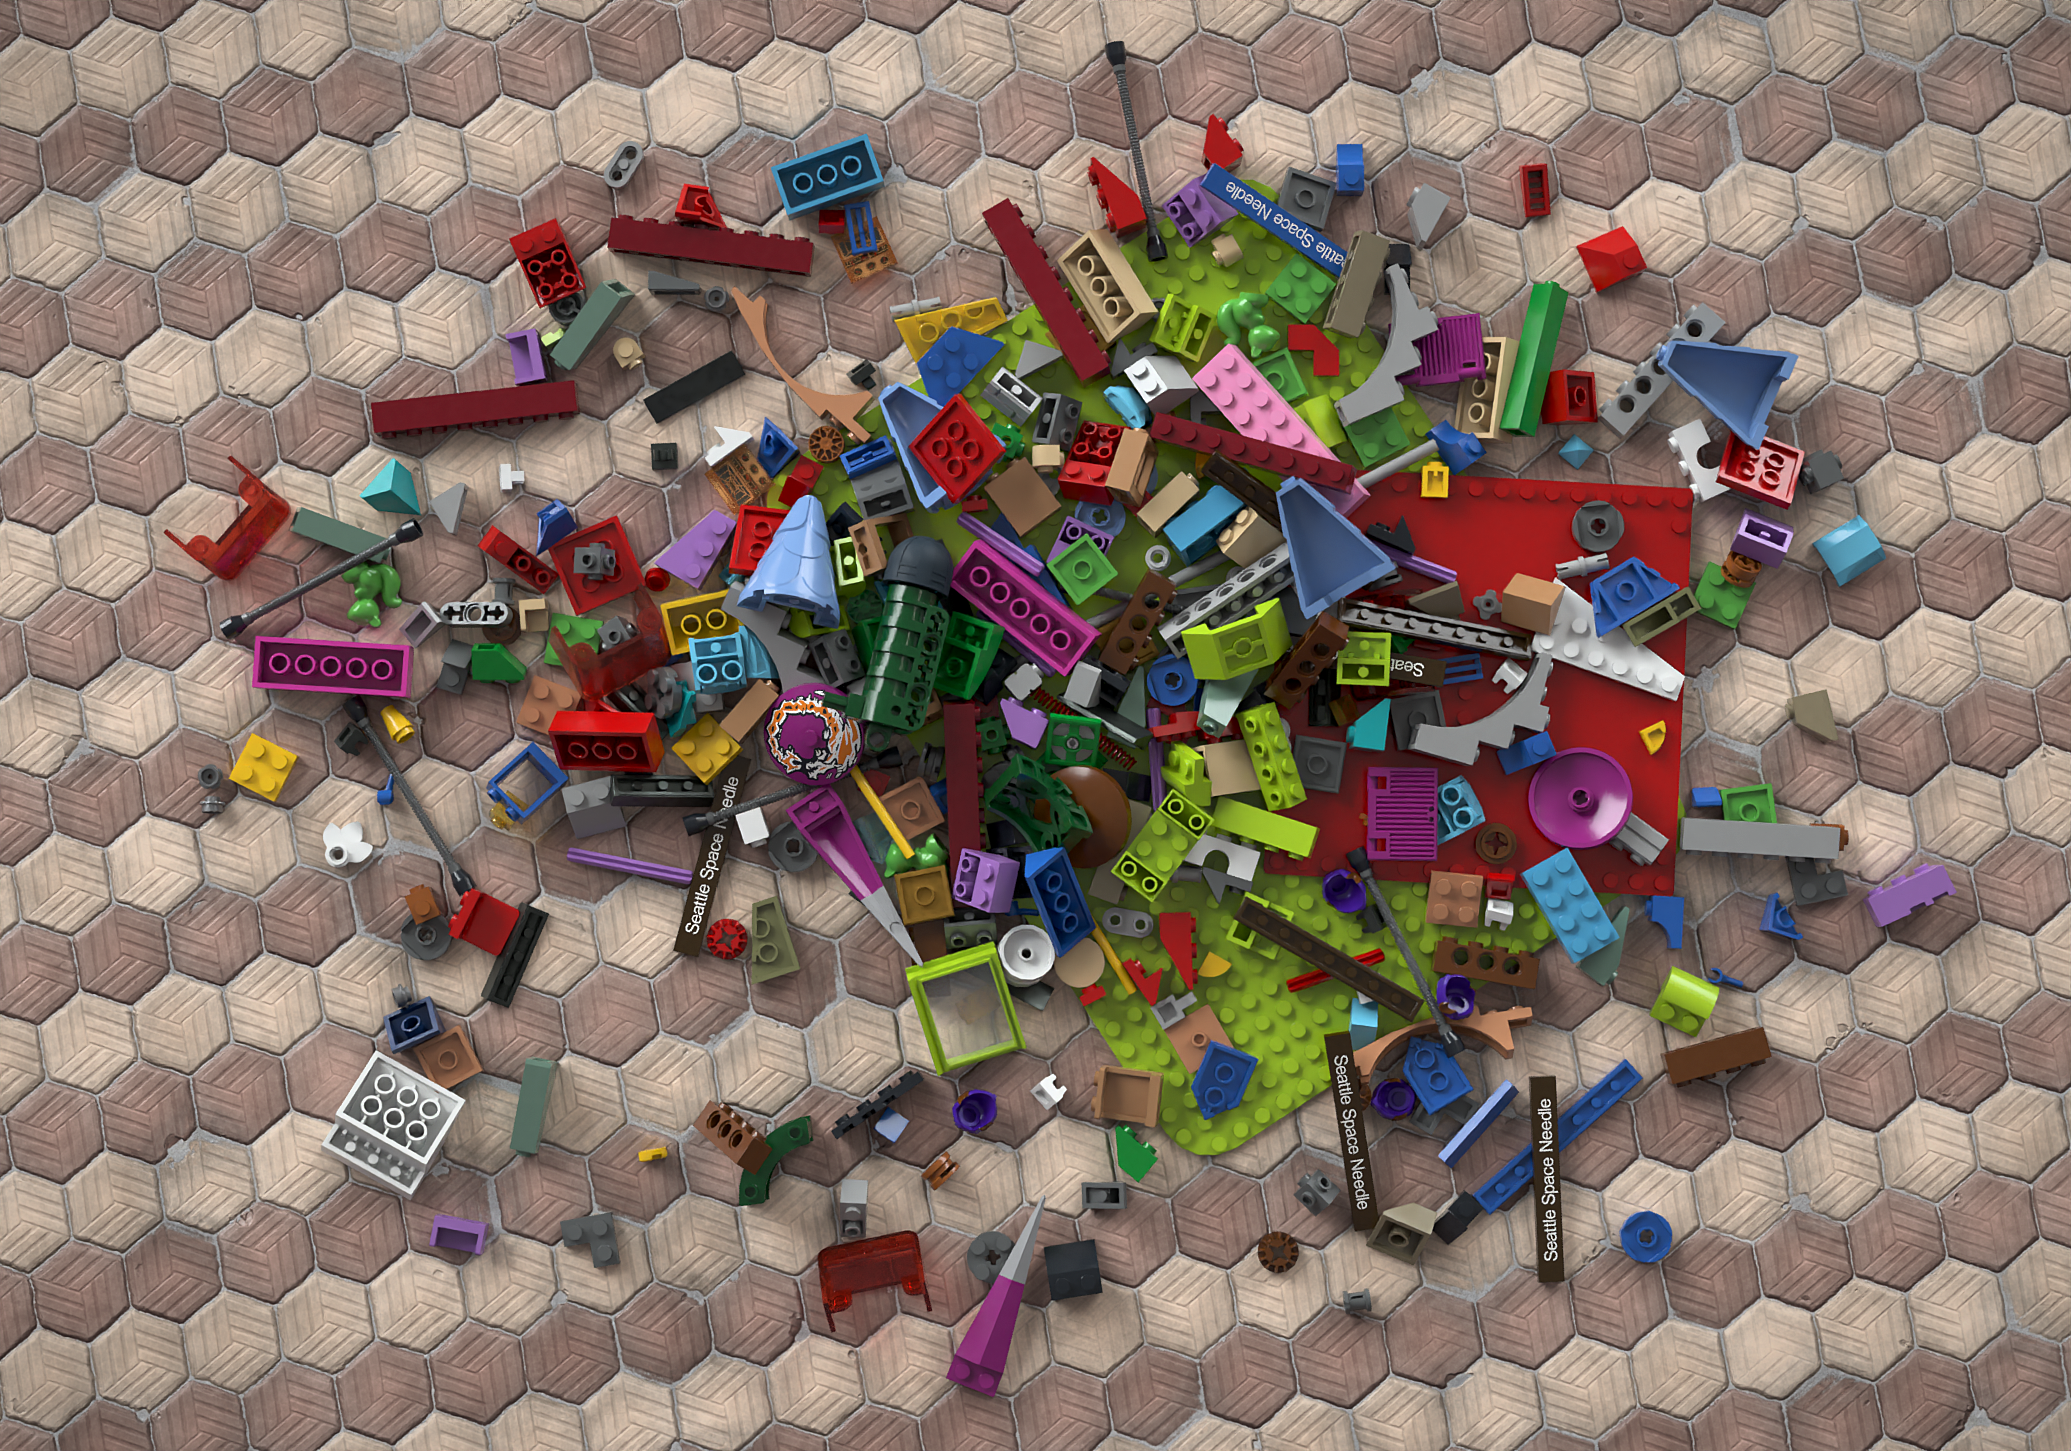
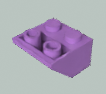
[1162,173,1238,248]
[1730,508,1794,569]
[1046,516,1114,564]
[1000,696,1049,750]
[951,848,1020,913]

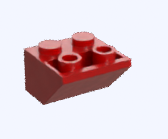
[1201,113,1244,173]

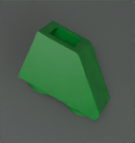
[471,643,527,683]
[1115,1125,1158,1183]

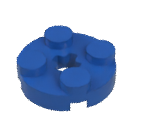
[1147,654,1199,706]
[1619,1210,1672,1263]

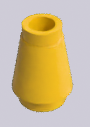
[380,705,415,744]

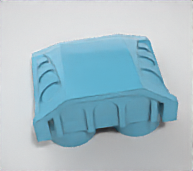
[1103,385,1152,430]
[1812,515,1886,587]
[739,626,780,678]
[688,632,747,695]
[1432,775,1485,845]

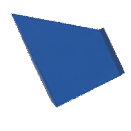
[756,417,800,479]
[536,499,578,556]
[1759,893,1803,940]

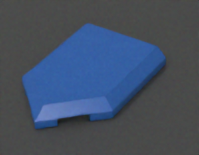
[1403,1036,1474,1116]
[1191,1040,1258,1120]

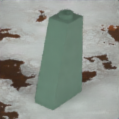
[550,279,635,371]
[289,507,391,563]
[1196,668,1259,738]
[510,1057,558,1157]

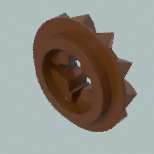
[482,606,522,646]
[1475,823,1517,864]
[1257,1231,1299,1273]

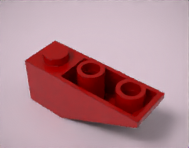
[477,525,559,594]
[1159,912,1198,990]

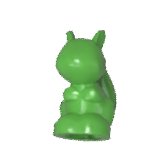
[1217,292,1280,359]
[341,561,402,628]
[884,833,950,879]

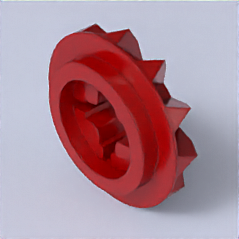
[706,919,748,960]

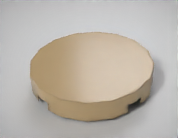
[1054,938,1105,988]

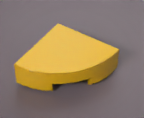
[1639,720,1666,755]
[1198,951,1232,977]
[638,1147,668,1162]

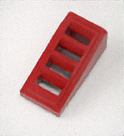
[1519,163,1551,217]

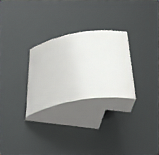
[321,1051,466,1201]

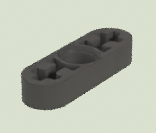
[440,602,513,628]

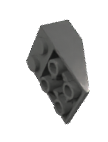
[848,438,915,520]

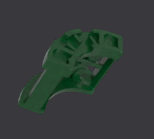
[983,753,1093,854]
[739,1115,814,1206]

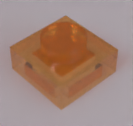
[1328,694,1361,727]

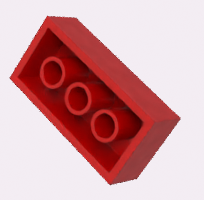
[548,711,665,772]

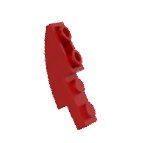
[1147,711,1244,745]

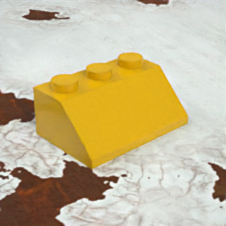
[660,588,745,655]

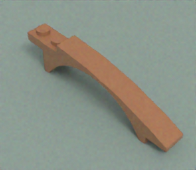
[731,286,875,445]
[1353,1006,1533,1085]

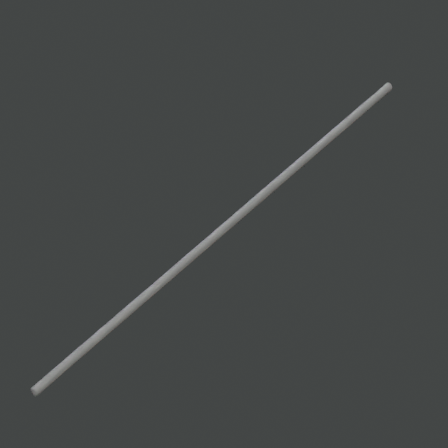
[864,439,1439,751]

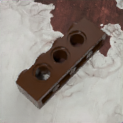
[1098,568,1178,675]
[1264,611,1349,710]
[1430,936,1540,989]
[693,1100,772,1175]

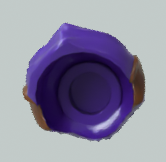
[1322,869,1366,914]
[1436,974,1476,1020]
[1370,1078,1417,1121]
[952,1089,997,1134]

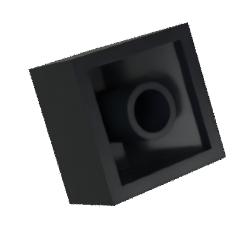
[1044,1239,1103,1301]

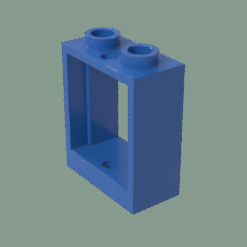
[486,742,569,825]

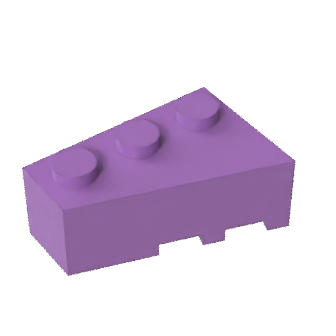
[654,510,737,591]
[1863,863,1957,927]

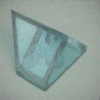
[852,812,893,864]

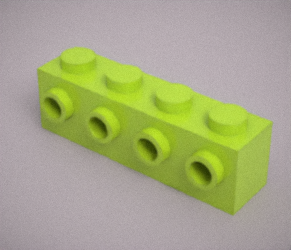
[1236,702,1307,811]
[1211,796,1320,861]

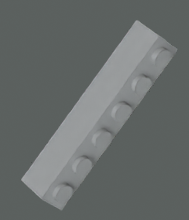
[1680,817,1840,863]

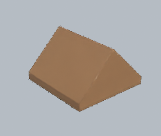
[1501,573,1566,636]

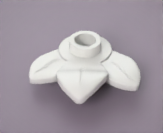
[323,821,373,868]

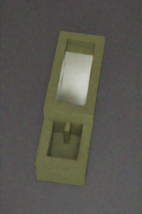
[1622,586,1701,647]

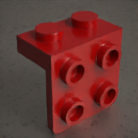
[448,888,520,956]

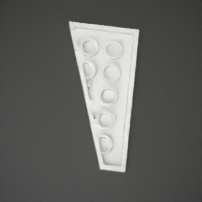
[1531,577,1685,701]

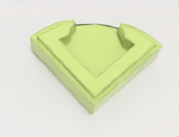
[541,328,566,350]

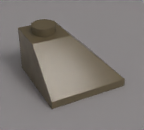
[1404,581,1465,620]
[1785,689,1839,743]
[1366,1203,1437,1266]

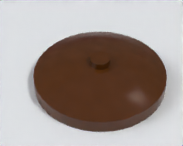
[1034,765,1132,869]

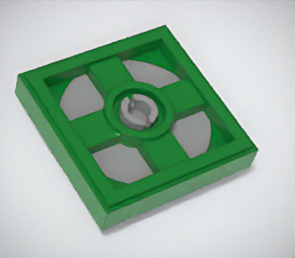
[1044,713,1102,767]

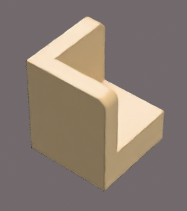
[519,598,550,633]

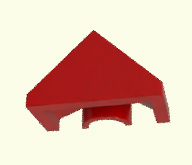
[675,183,727,228]

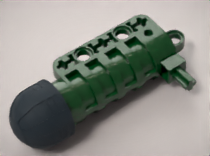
[821,536,954,752]

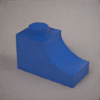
[1336,144,1364,196]
[1425,420,1487,475]
[1496,731,1557,775]
[1644,895,1684,949]

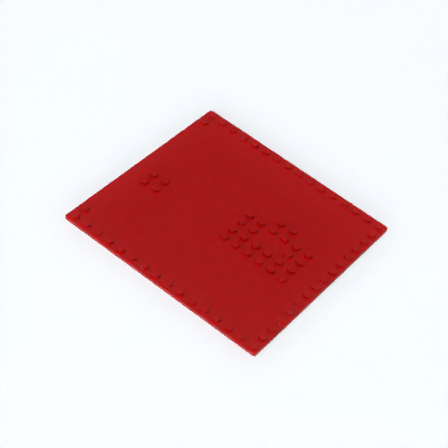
[1263,470,1693,896]

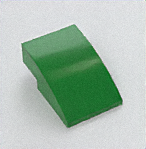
[933,611,1005,700]

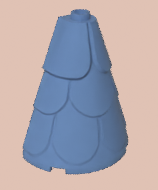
[1656,341,1799,450]
[878,382,1006,513]
[1276,476,1396,619]
[737,495,840,629]

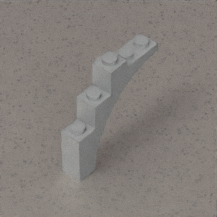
[1334,263,1438,427]
[721,580,826,693]
[1407,652,1553,766]

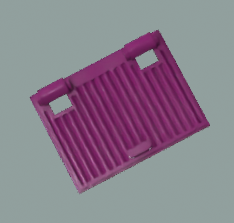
[1388,313,1486,387]
[1367,767,1438,861]

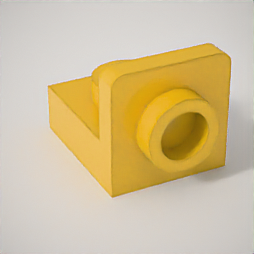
[1420,462,1449,498]

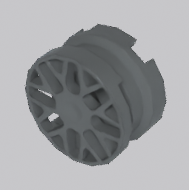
[549,292,585,326]
[1368,561,1403,592]
[917,742,945,782]

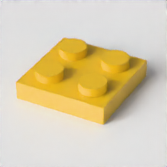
[671,713,744,785]
[229,733,299,802]

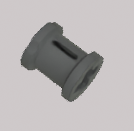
[492,578,515,606]
[1343,1288,1372,1314]

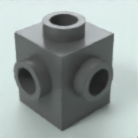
[574,543,616,580]
[597,615,642,658]
[1294,1169,1341,1217]

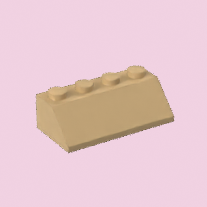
[1057,229,1158,343]
[1454,337,1520,444]

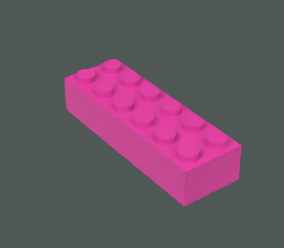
[950,539,1102,677]
[252,636,414,699]

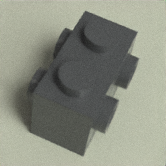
[1032,392,1082,452]
[1798,449,1844,494]
[808,628,866,688]
[944,907,998,949]

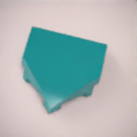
[666,680,696,738]

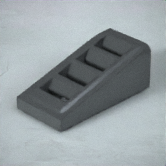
[648,271,701,295]

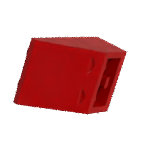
[1087,157,1147,238]
[509,218,586,309]
[1057,420,1131,506]

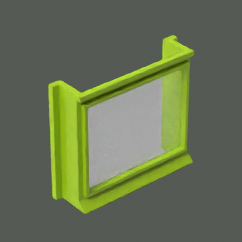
[905,941,1026,1076]

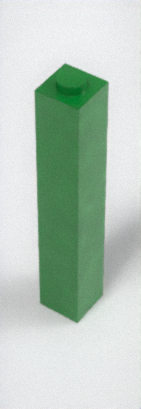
[1499,281,1569,437]

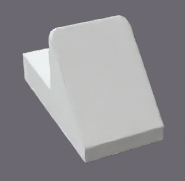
[705,426,754,469]

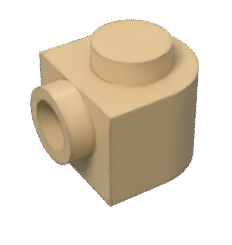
[1211,234,1244,268]
[613,338,645,370]
[1032,445,1064,474]

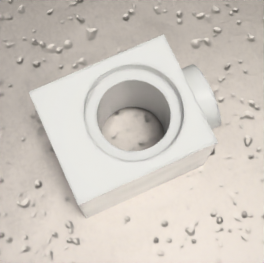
[735,807,770,848]

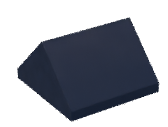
[383,996,446,1054]

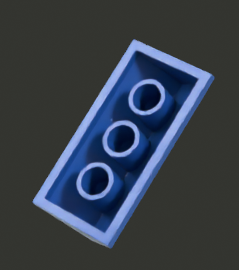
[1025,847,1096,958]

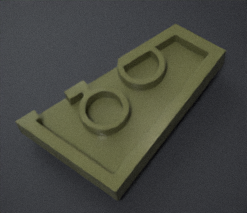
[751,896,801,985]

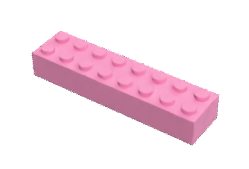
[1192,344,1371,518]

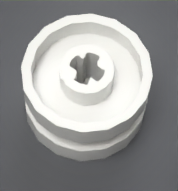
[996,925,1055,987]

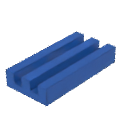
[844,201,878,256]
[839,435,897,479]
[1432,653,1483,687]

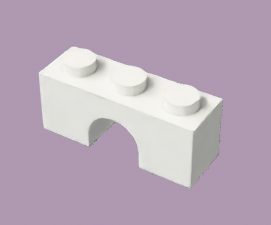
[1667,419,1732,503]
[1183,830,1261,881]

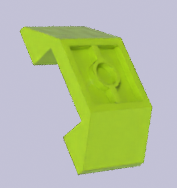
[1181,598,1293,680]
[1111,789,1214,902]

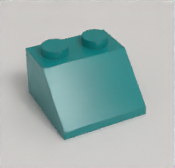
[1346,698,1391,753]

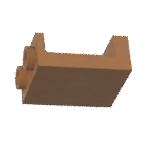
[984,457,1062,539]
[1091,1065,1164,1127]

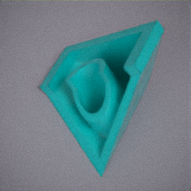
[359,458,421,515]

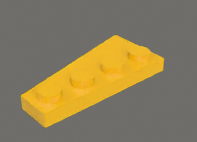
[894,297,1008,364]

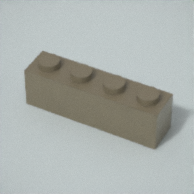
[1323,230,1390,339]
[1088,799,1153,905]

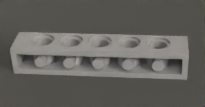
[1598,302,1726,438]
[1157,542,1295,659]

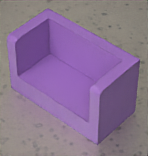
[506,328,548,387]
[429,1214,489,1255]

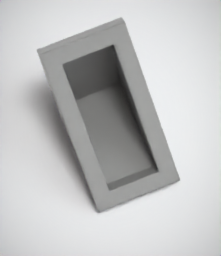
[1015,340,1063,381]
[429,483,469,536]
[399,601,446,648]
[1064,661,1102,708]

